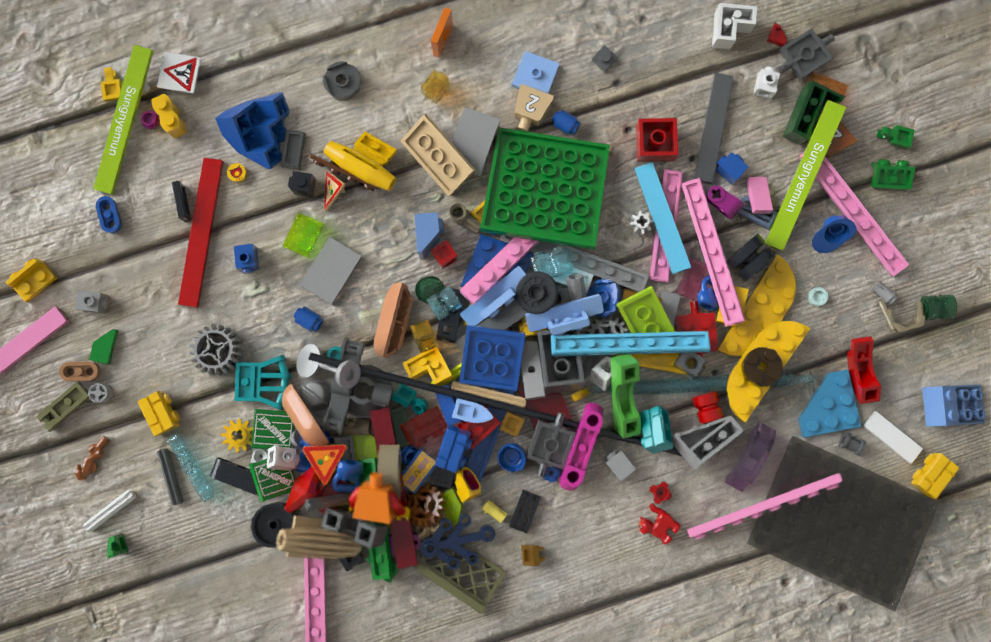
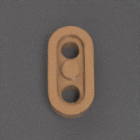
[59,362,101,382]

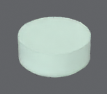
[807,287,829,307]

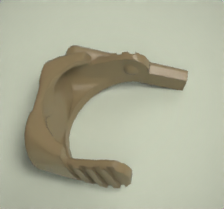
[879,301,926,332]

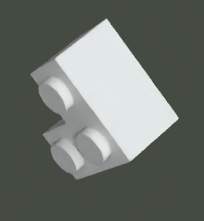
[712,3,757,49]

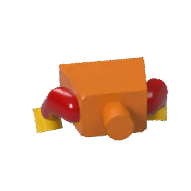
[349,473,411,524]

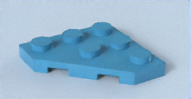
[798,370,861,437]

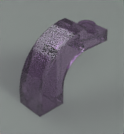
[725,422,776,492]

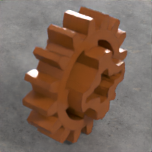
[407,484,446,528]

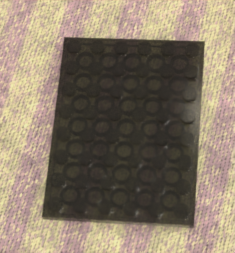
[747,436,939,612]

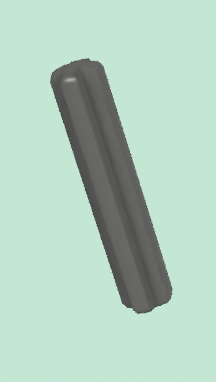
[157,449,183,506]
[305,492,352,511]

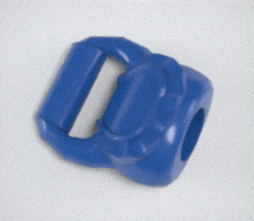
[697,276,719,311]
[332,459,364,493]

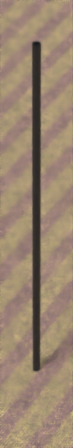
[308,352,683,457]

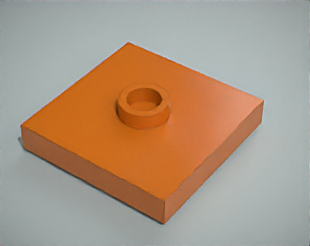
[431,7,453,58]

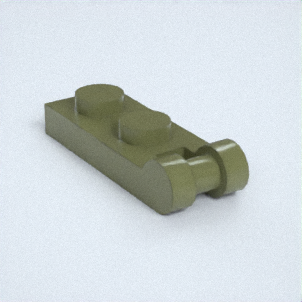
[37,382,90,432]

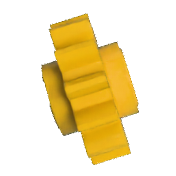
[220,418,253,453]

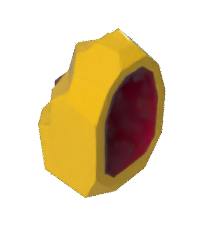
[455,467,482,503]

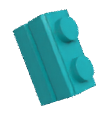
[640,406,673,454]

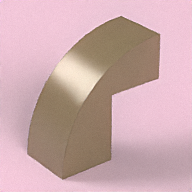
[378,445,402,500]

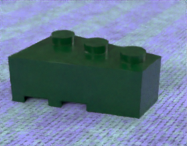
[782,81,845,145]

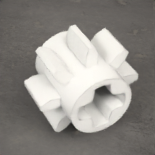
[629,211,653,236]

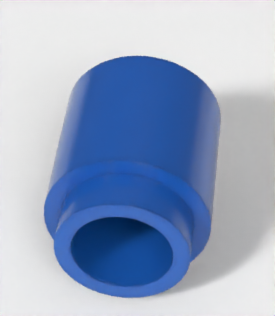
[552,109,581,135]
[293,306,324,333]

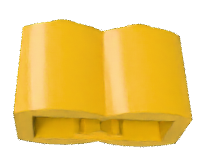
[152,94,187,139]

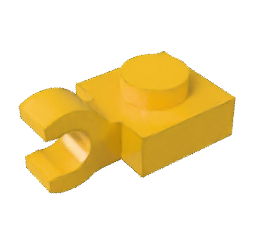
[100,67,122,102]

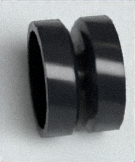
[727,233,777,282]
[251,501,299,548]

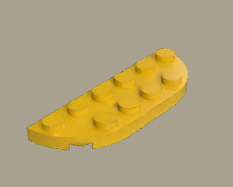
[718,254,796,356]
[727,321,811,423]

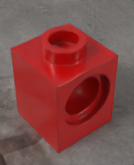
[431,240,458,270]

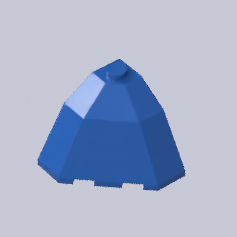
[215,92,289,169]

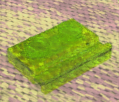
[282,212,324,258]

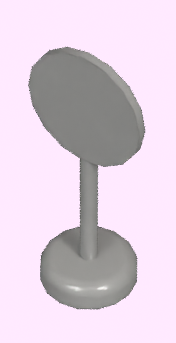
[296,344,361,389]

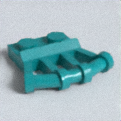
[234,355,291,411]

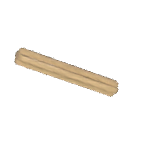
[451,381,527,408]

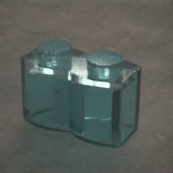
[530,246,574,278]

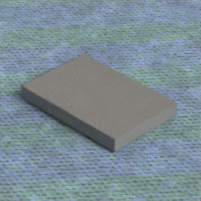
[300,237,362,305]

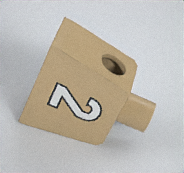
[514,84,554,132]

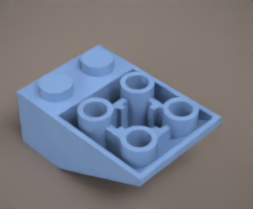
[922,385,985,427]

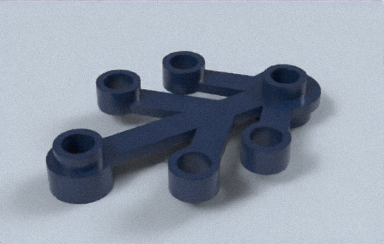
[420,513,496,569]

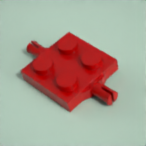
[676,301,718,357]

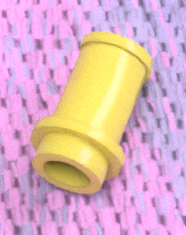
[482,500,508,523]

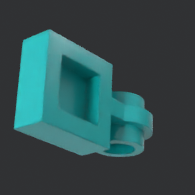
[392,384,428,414]

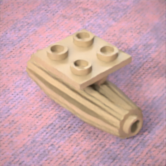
[277,516,362,559]

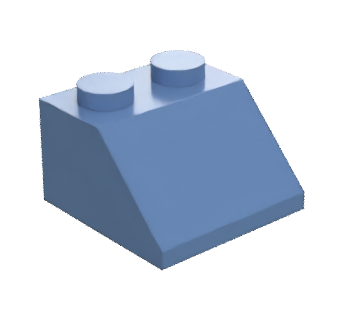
[414,212,445,259]

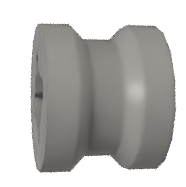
[88,383,113,403]

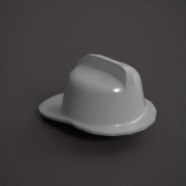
[299,379,332,418]

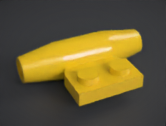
[324,131,397,191]

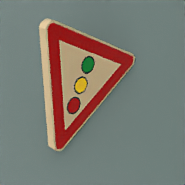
[324,170,345,211]

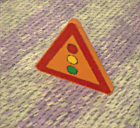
[303,445,347,485]

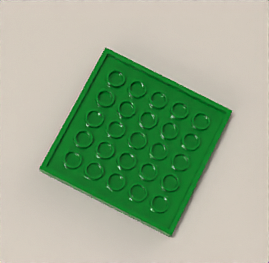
[480,127,610,250]

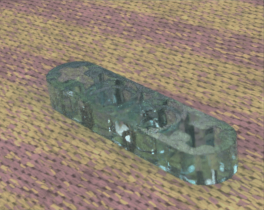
[167,432,215,502]

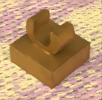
[500,412,525,437]
[521,544,545,567]

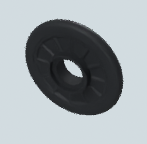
[516,271,558,314]

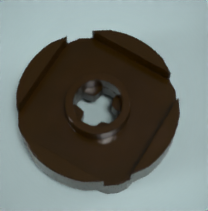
[741,347,783,387]

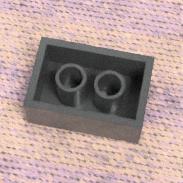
[537,330,585,394]

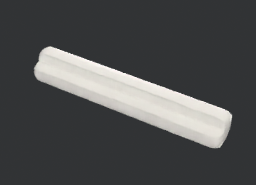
[83,490,136,532]

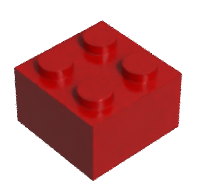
[636,118,678,162]

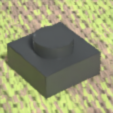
[591,45,618,73]

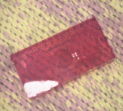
[676,258,708,301]

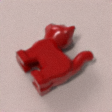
[639,503,681,545]

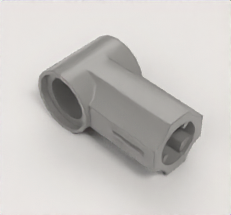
[566,273,587,301]

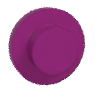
[141,111,160,129]

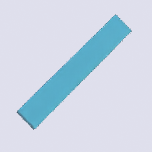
[634,162,691,275]

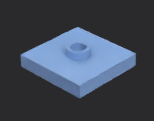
[512,51,560,93]

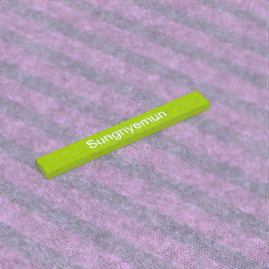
[93,45,154,195]
[764,100,846,251]

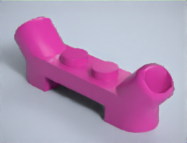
[559,403,604,491]

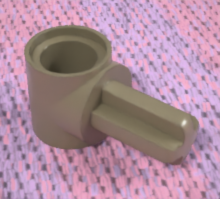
[449,203,481,234]

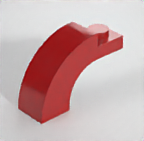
[847,336,881,404]

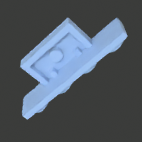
[460,266,526,326]
[525,294,604,335]

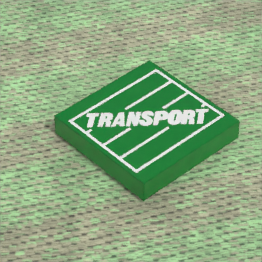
[251,409,294,449]
[249,455,295,502]

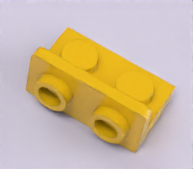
[5,258,57,302]

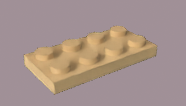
[400,114,476,196]

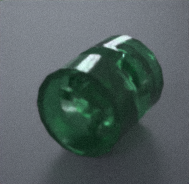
[920,294,957,321]

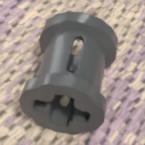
[839,432,866,456]

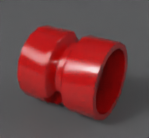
[692,391,724,424]

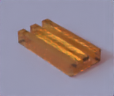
[808,71,848,104]

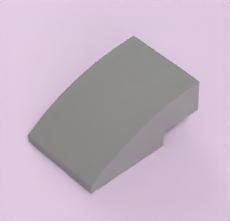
[452,107,500,177]

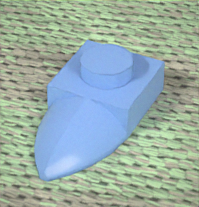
[452,398,493,423]

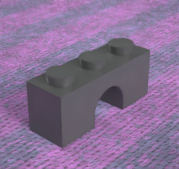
[321,506,388,548]

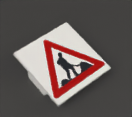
[157,52,201,94]

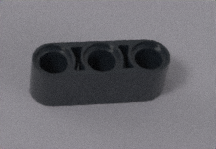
[209,457,258,495]

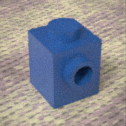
[715,152,749,185]
[234,244,260,274]

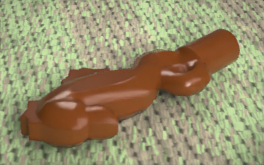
[75,435,110,481]

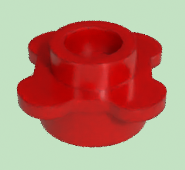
[649,481,672,504]

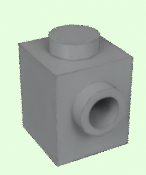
[75,290,109,314]

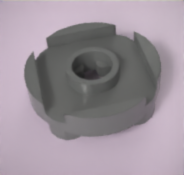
[323,61,361,100]

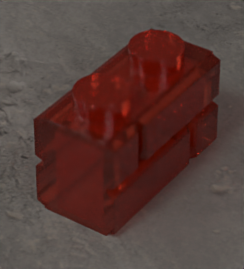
[400,406,448,447]

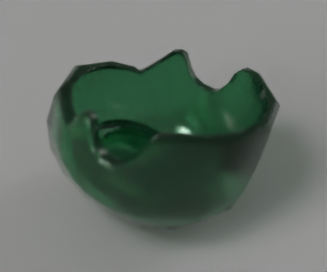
[415,276,446,305]

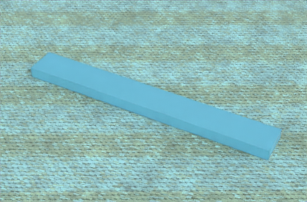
[551,331,711,356]

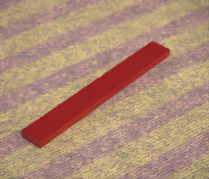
[178,157,224,308]

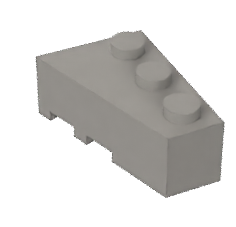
[672,416,744,471]

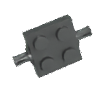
[778,28,835,80]
[526,412,576,478]

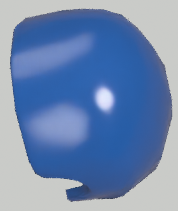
[497,443,527,473]

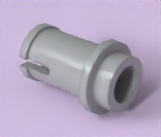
[872,281,898,304]

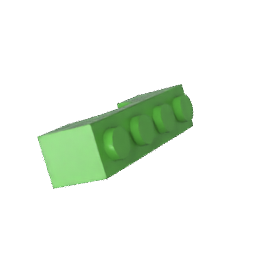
[611,354,641,438]

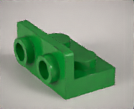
[871,159,916,190]

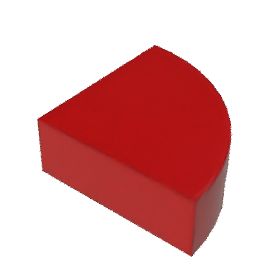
[767,23,787,47]

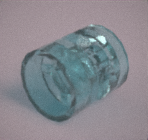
[426,286,462,321]

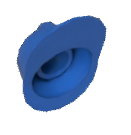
[812,215,856,253]

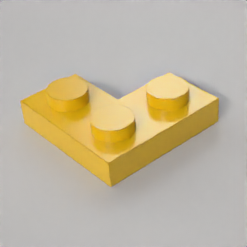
[403,345,453,386]

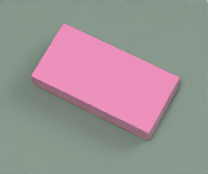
[746,177,773,213]

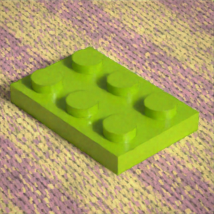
[616,286,675,355]

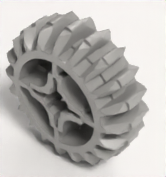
[189,324,243,376]

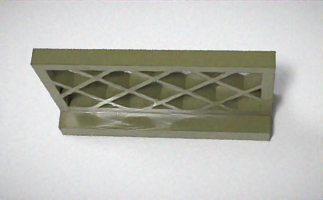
[415,532,506,614]

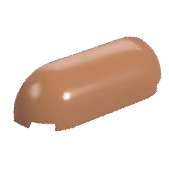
[374,282,413,358]
[282,384,330,446]

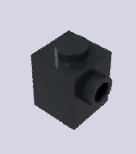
[288,171,316,197]

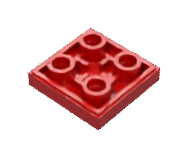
[284,467,321,513]

